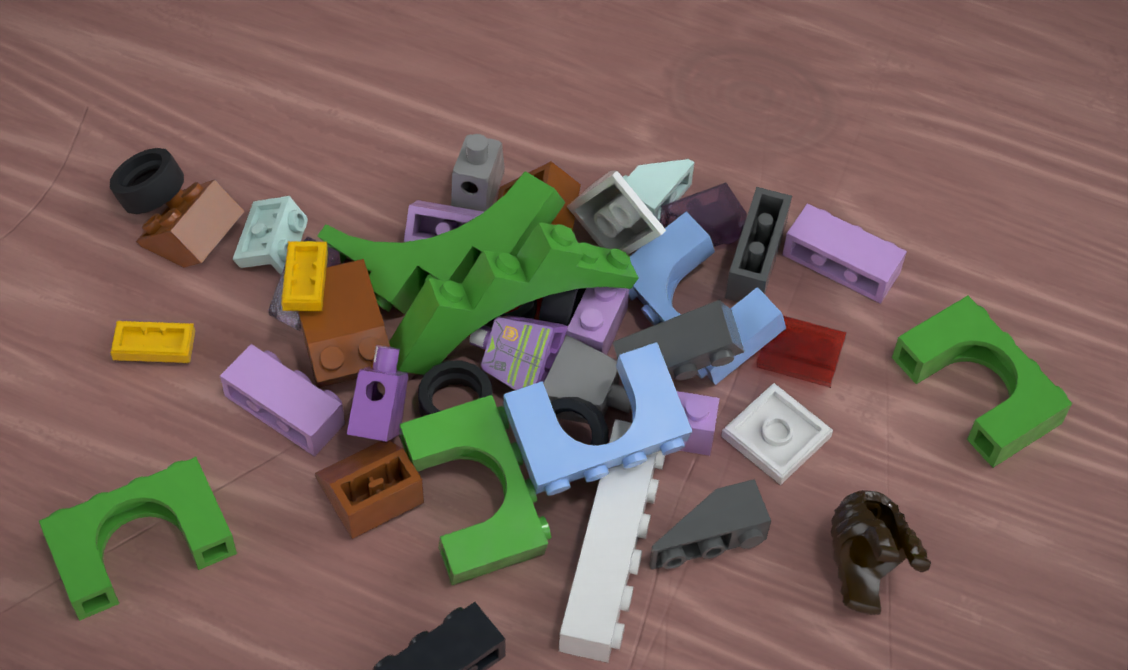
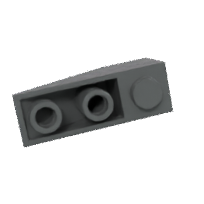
[649,479,771,570]

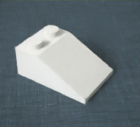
[567,171,666,255]

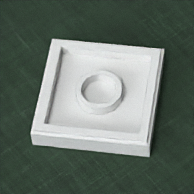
[721,383,833,485]

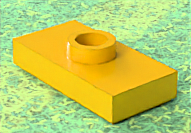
[281,241,328,311]
[111,321,195,363]

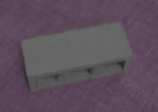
[725,187,792,302]
[613,300,745,380]

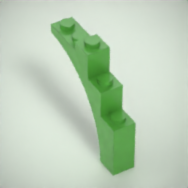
[317,171,566,314]
[389,222,639,375]

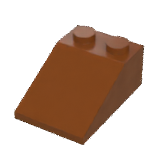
[297,259,390,388]

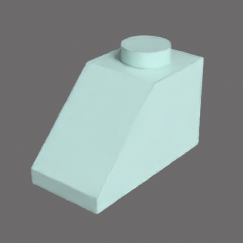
[623,159,694,222]

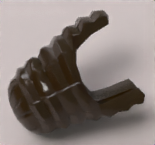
[830,490,931,615]

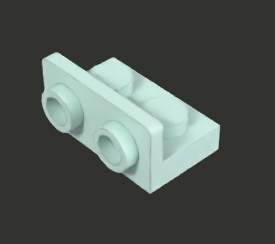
[233,196,308,276]

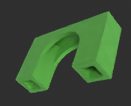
[892,295,1072,468]
[399,395,551,585]
[39,457,237,621]

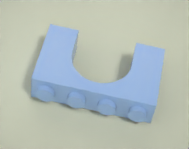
[629,211,786,385]
[503,342,693,496]

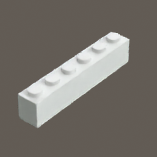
[559,419,666,663]

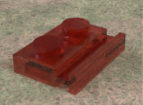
[756,316,846,388]

